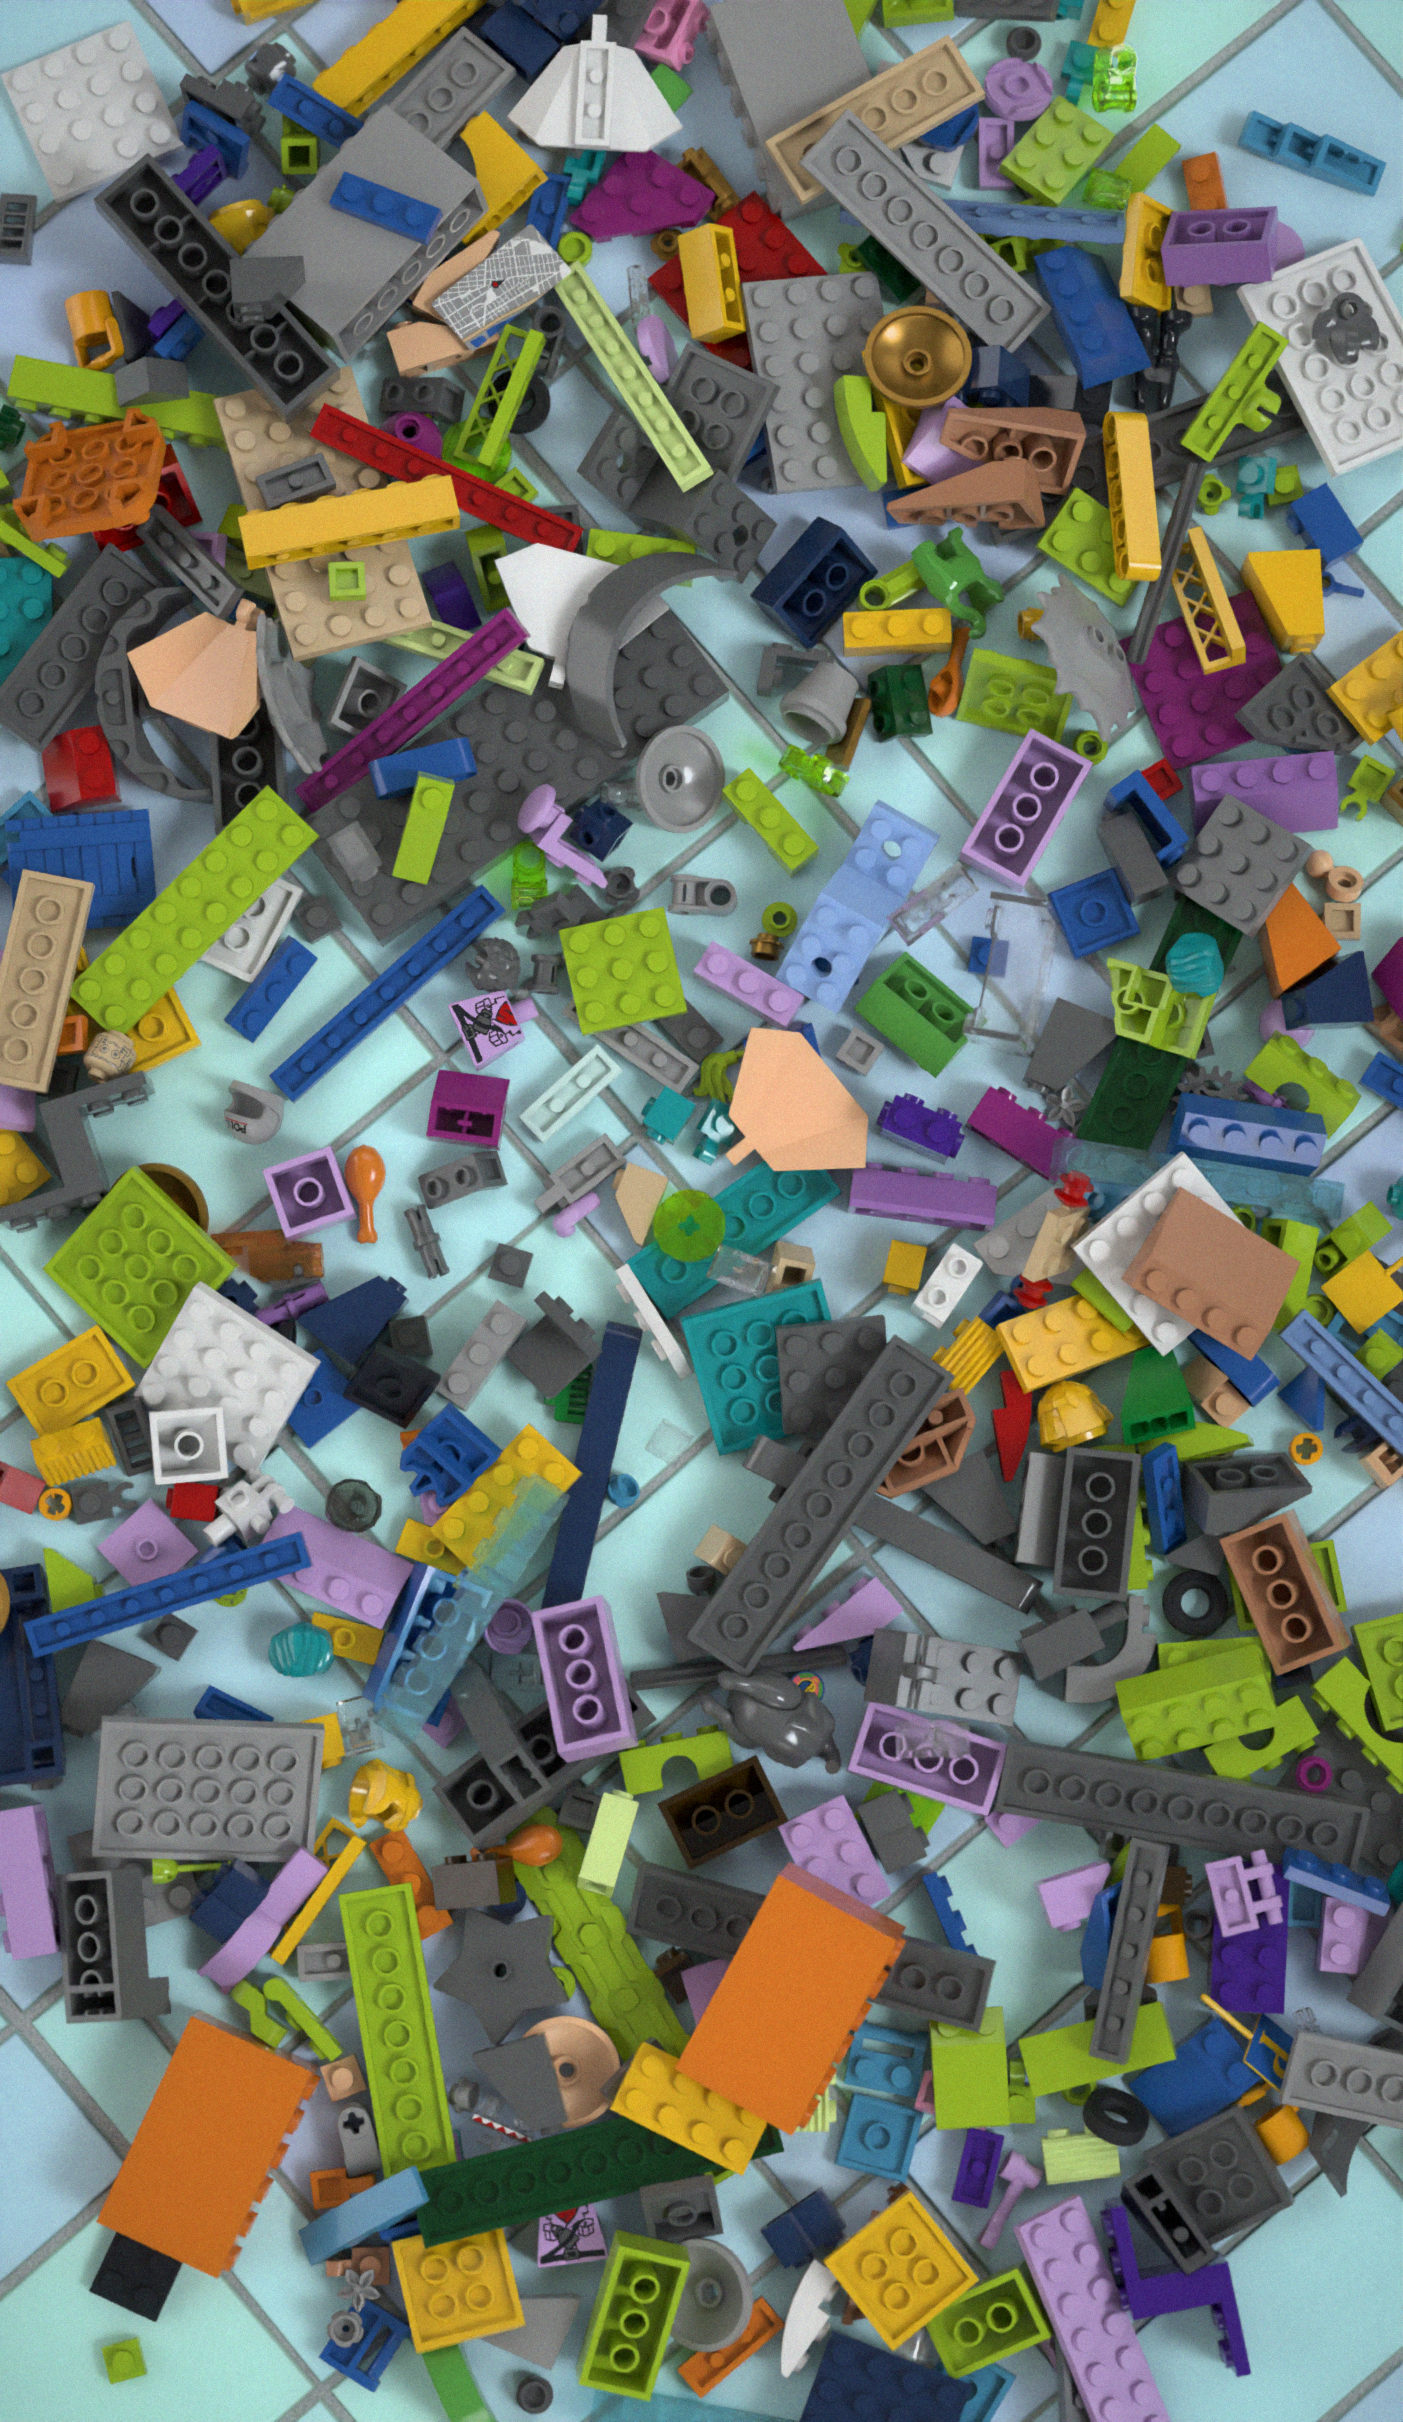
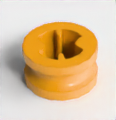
[1288,1432,1323,1466]
[39,1488,74,1521]

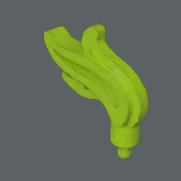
[693,1049,745,1104]

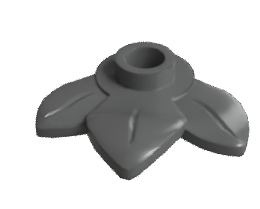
[1312,292,1380,364]

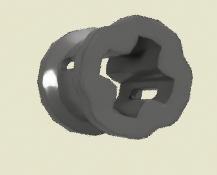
[528,954,563,995]

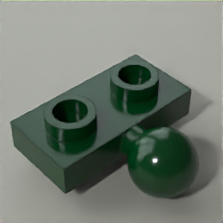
[852,234,922,306]

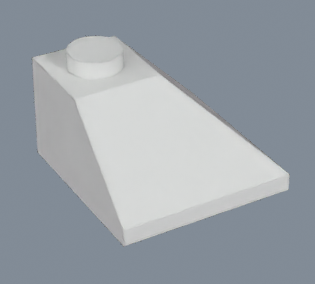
[149,1405,228,1485]

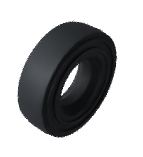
[487,370,551,434]
[1162,1570,1229,1636]
[1082,2088,1150,2146]

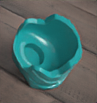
[1165,933,1224,997]
[268,1621,335,1677]

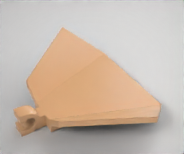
[127,598,266,739]
[725,1027,868,1171]

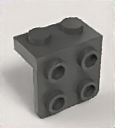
[507,1291,603,1399]

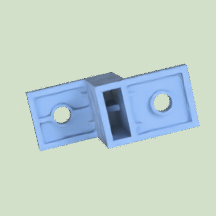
[775,799,941,1014]

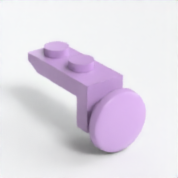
[517,784,608,889]

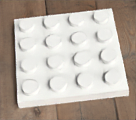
[0,20,186,204]
[1070,1151,1245,1357]
[133,1281,321,1472]

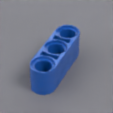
[368,737,478,800]
[1187,1328,1280,1408]

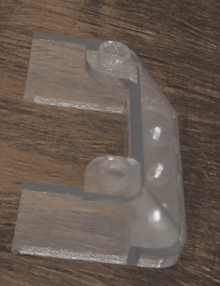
[962,891,1059,1058]

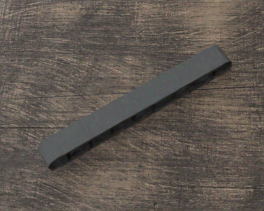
[742,1434,1044,1615]

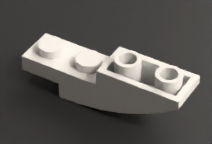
[781,2233,851,2378]

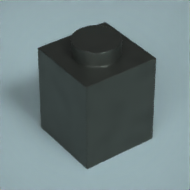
[388,1315,433,1358]

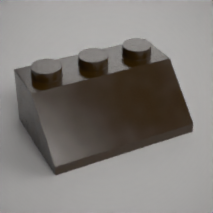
[657,1755,788,1870]

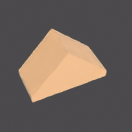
[1358,1440,1403,1489]

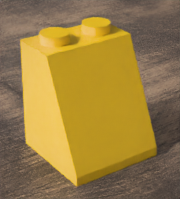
[1240,549,1325,656]

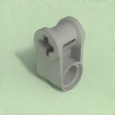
[668,874,738,917]
[337,2102,383,2178]

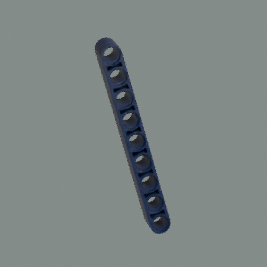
[541,1321,643,1610]

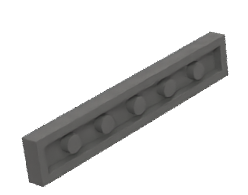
[565,884,724,1065]
[1089,1836,1171,2065]

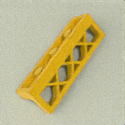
[1171,526,1246,675]
[267,1817,369,1965]

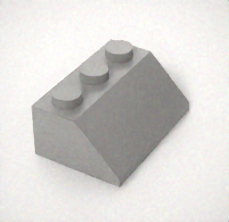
[1012,1452,1066,1569]

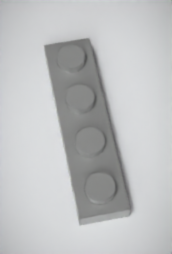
[562,997,700,1095]

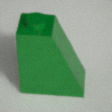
[1120,1347,1196,1446]

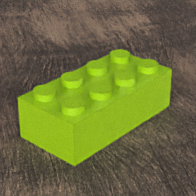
[1115,1644,1281,1762]
[575,2230,691,2402]

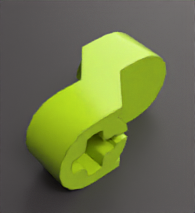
[229,1978,289,2048]

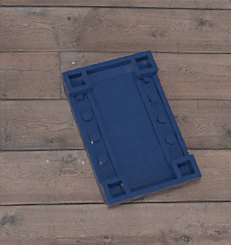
[0,1563,67,1787]

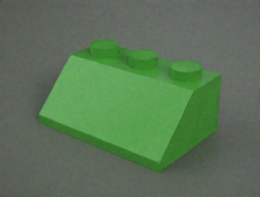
[854,951,987,1078]

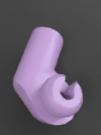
[552,1191,600,1238]

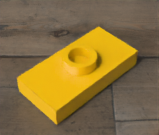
[394,1518,467,1578]
[311,1612,385,1665]

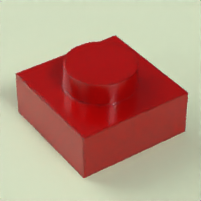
[1141,757,1184,802]

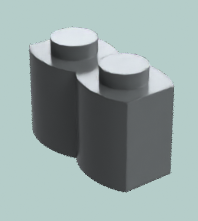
[855,1788,930,1875]

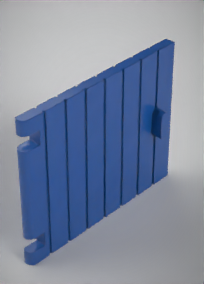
[4,809,157,929]

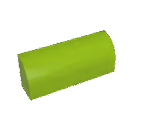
[1018,2001,1177,2098]

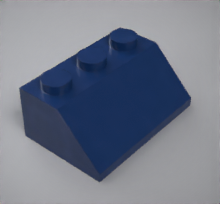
[749,516,879,649]

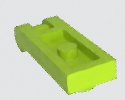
[263,1976,346,2062]

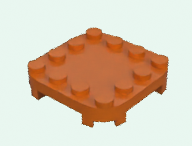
[13,408,166,542]

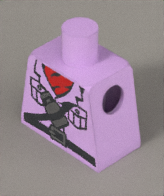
[448,990,539,1072]
[538,2203,609,2268]

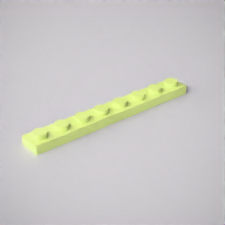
[553,260,714,493]

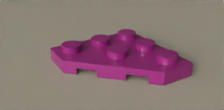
[569,150,717,243]

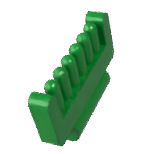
[543,1363,592,1424]

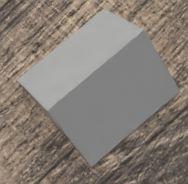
[326,656,408,740]

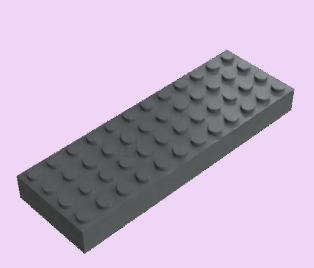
[304,610,729,947]

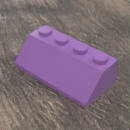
[1187,751,1338,839]
[847,1162,997,1232]

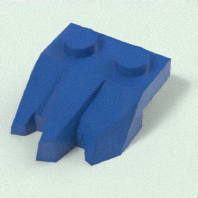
[399,1402,503,1508]

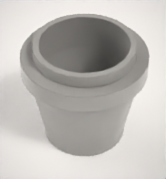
[779,662,859,745]

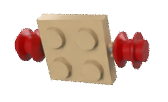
[1013,1170,1094,1309]

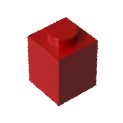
[165,1482,222,1523]

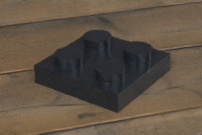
[342,1341,441,1429]
[89,2232,183,2322]

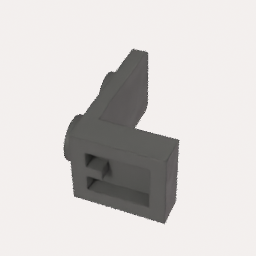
[379,377,465,425]
[757,643,834,697]
[418,1151,508,1210]

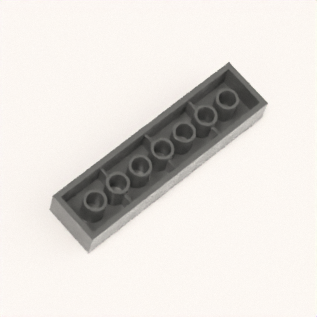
[94,153,341,424]

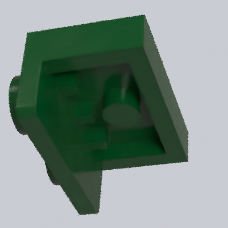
[867,664,933,743]

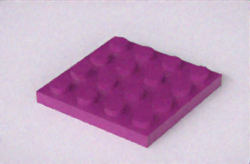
[1119,589,1283,772]

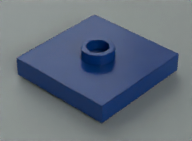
[1047,867,1141,961]
[287,1347,362,1449]

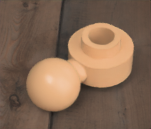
[1305,850,1364,903]

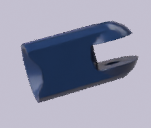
[1333,1413,1382,1454]

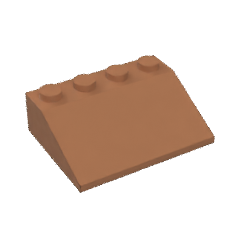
[1121,1186,1301,1361]

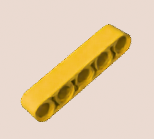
[1102,411,1162,581]

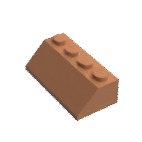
[1219,1509,1352,1676]

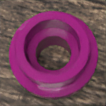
[1295,1756,1332,1793]

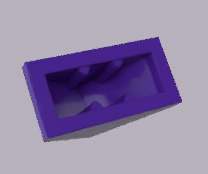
[421,560,482,632]

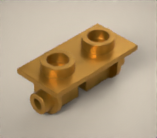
[675,147,741,223]

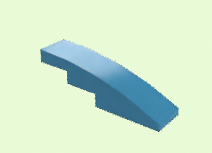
[1237,110,1387,196]
[298,2166,429,2265]

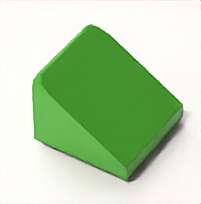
[650,63,694,114]

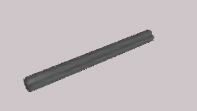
[1126,462,1206,665]
[630,1646,846,1691]

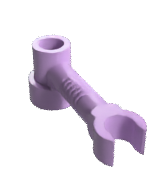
[977,2149,1043,2251]

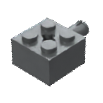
[1015,1601,1129,1680]

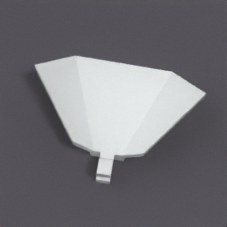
[507,14,683,153]
[495,543,669,690]

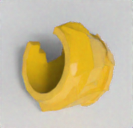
[208,199,275,257]
[1037,1379,1114,1454]
[348,1758,423,1832]

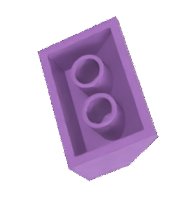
[1161,206,1278,288]

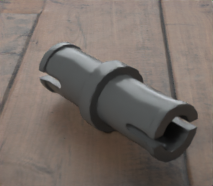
[404,1204,450,1280]

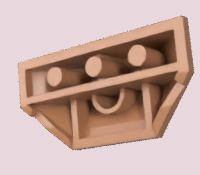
[875,1387,976,1499]

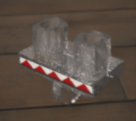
[470,2094,535,2153]

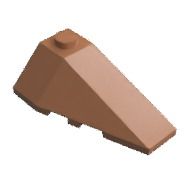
[939,407,1087,496]
[887,456,1045,529]

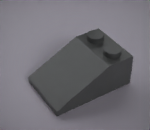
[1181,1452,1312,1536]

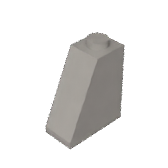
[479,2293,582,2370]

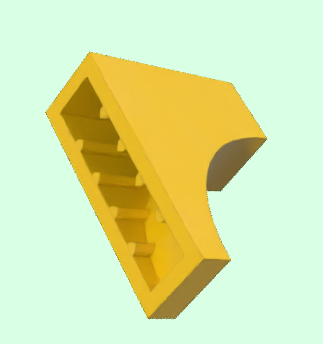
[460,111,548,247]

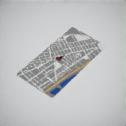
[432,224,571,351]

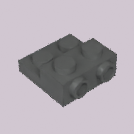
[179,73,266,139]
[639,2174,724,2243]

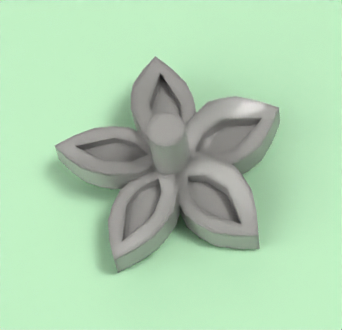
[1046,1085,1087,1128]
[337,2269,382,2313]

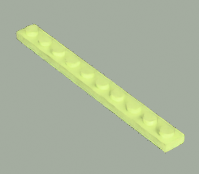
[224,547,545,695]

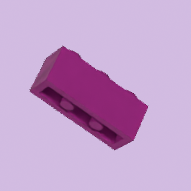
[965,1086,1081,1185]

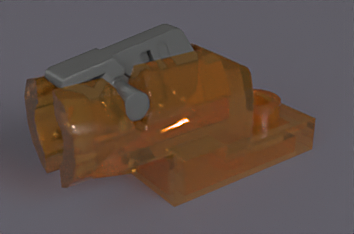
[211,1229,325,1291]

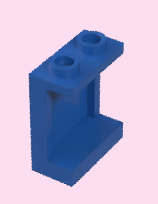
[1103,769,1190,871]

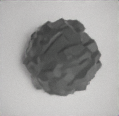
[465,937,521,992]

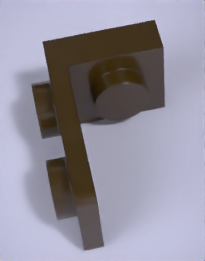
[653,1946,696,2005]

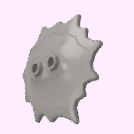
[1031,573,1136,742]
[255,614,331,774]

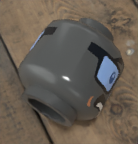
[244,42,296,96]

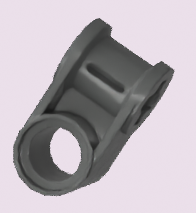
[523,306,567,379]

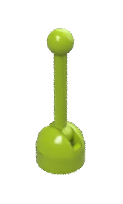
[152,1859,232,1884]

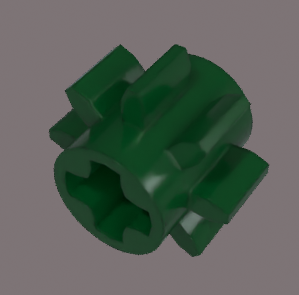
[0,404,26,452]

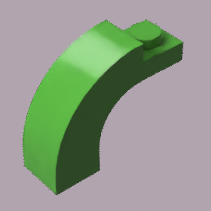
[421,2343,499,2422]

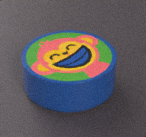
[791,1671,825,1700]

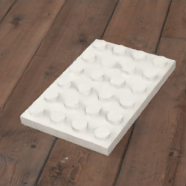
[1236,237,1403,479]

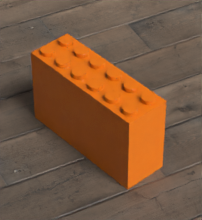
[674,1862,907,2136]
[96,2010,321,2279]

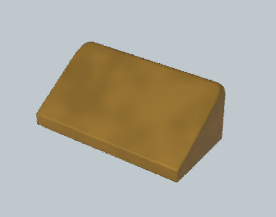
[823,698,871,773]

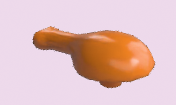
[928,626,971,718]
[344,1144,386,1244]
[469,1823,563,1867]

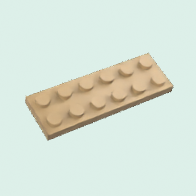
[765,34,986,205]
[0,869,95,1094]

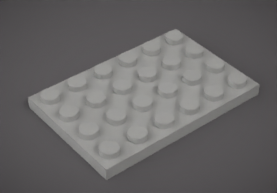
[740,271,897,495]
[91,1716,325,1863]

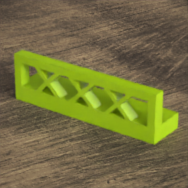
[453,324,546,472]

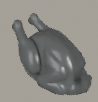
[699,1668,841,1774]

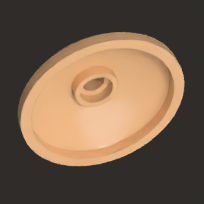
[522,2016,621,2128]

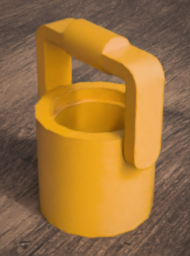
[64,290,124,372]
[1144,1903,1190,1984]
[1231,2081,1311,2166]

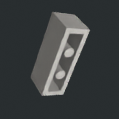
[435,1299,529,1411]

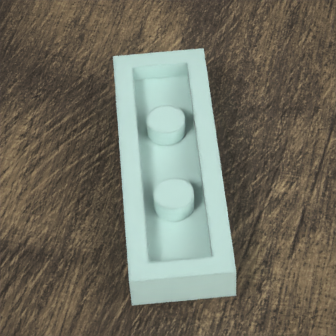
[519,1044,622,1144]

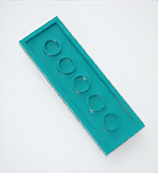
[625,1160,842,1321]

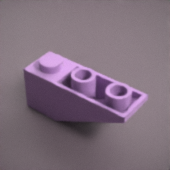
[792,1576,904,1652]

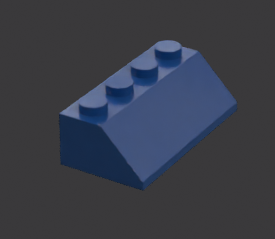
[1034,246,1151,389]
[1164,1092,1328,1181]
[361,1560,493,1727]

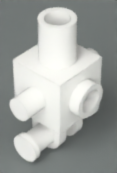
[202,1468,294,1547]

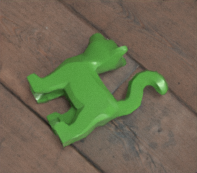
[911,526,1005,640]

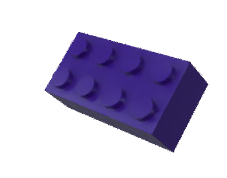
[1206,1859,1290,2014]

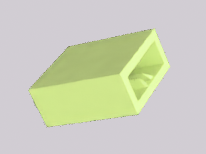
[577,1789,639,1898]

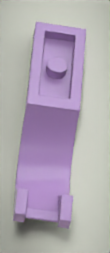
[197,1845,330,1995]

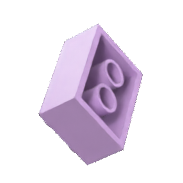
[778,1794,892,1906]

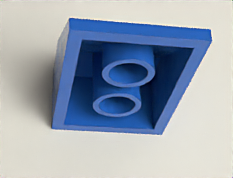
[1128,2014,1262,2137]

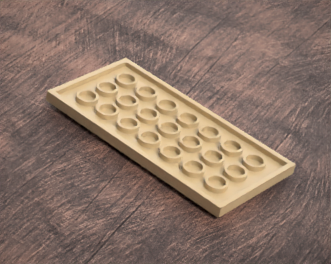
[213,365,432,663]

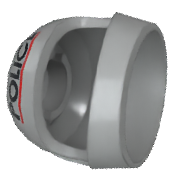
[224,1079,284,1145]

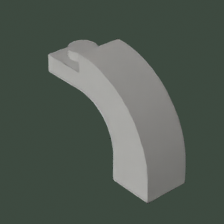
[1063,1596,1157,1703]

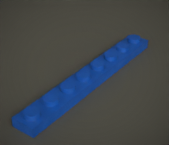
[269,884,506,1103]
[23,1530,313,1658]

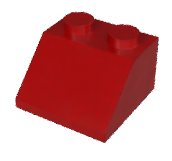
[41,725,122,814]

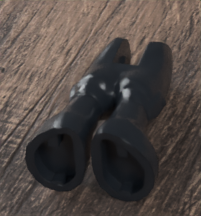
[1127,306,1193,411]

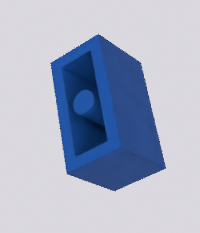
[1285,483,1364,571]

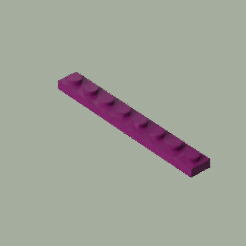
[294,607,531,814]

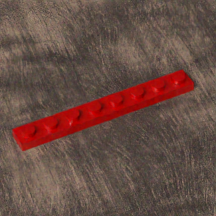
[309,403,584,553]

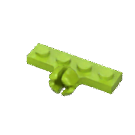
[1178,321,1290,463]
[0,502,73,578]

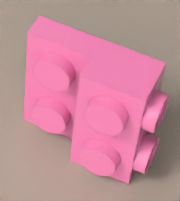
[633,0,709,72]

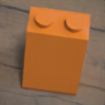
[1257,882,1342,1000]

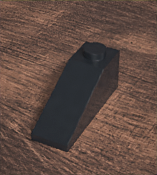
[1028,375,1113,426]
[1119,2163,1218,2277]

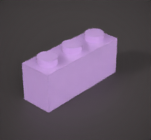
[693,940,805,1031]

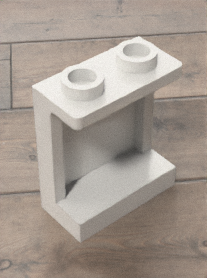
[910,1242,983,1330]

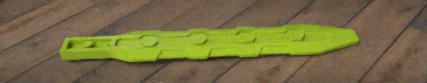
[505,1805,736,2186]

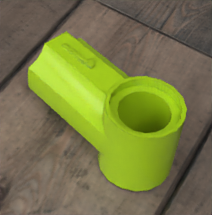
[856,559,927,612]

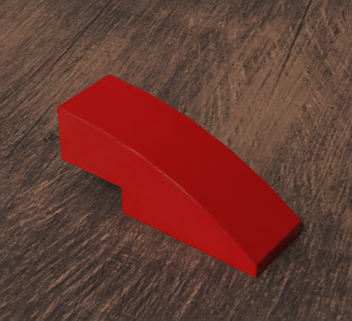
[991,1370,1032,1483]

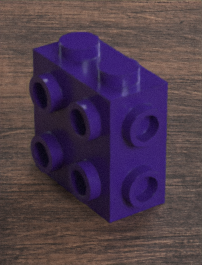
[876,1093,965,1165]

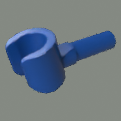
[1321,571,1365,598]

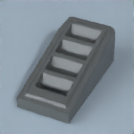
[0,193,37,266]
[104,1396,153,1477]

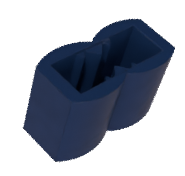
[188,1857,271,1945]
[760,2187,847,2269]

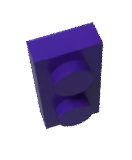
[951,2128,1005,2209]

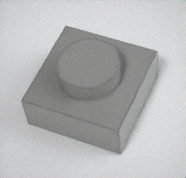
[835,1027,885,1077]

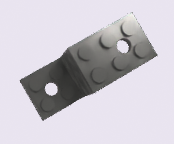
[577,411,778,584]
[0,1070,156,1233]

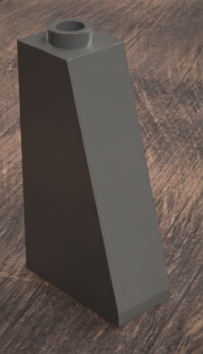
[446,1663,552,1808]

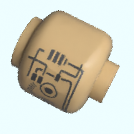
[83,1030,137,1084]

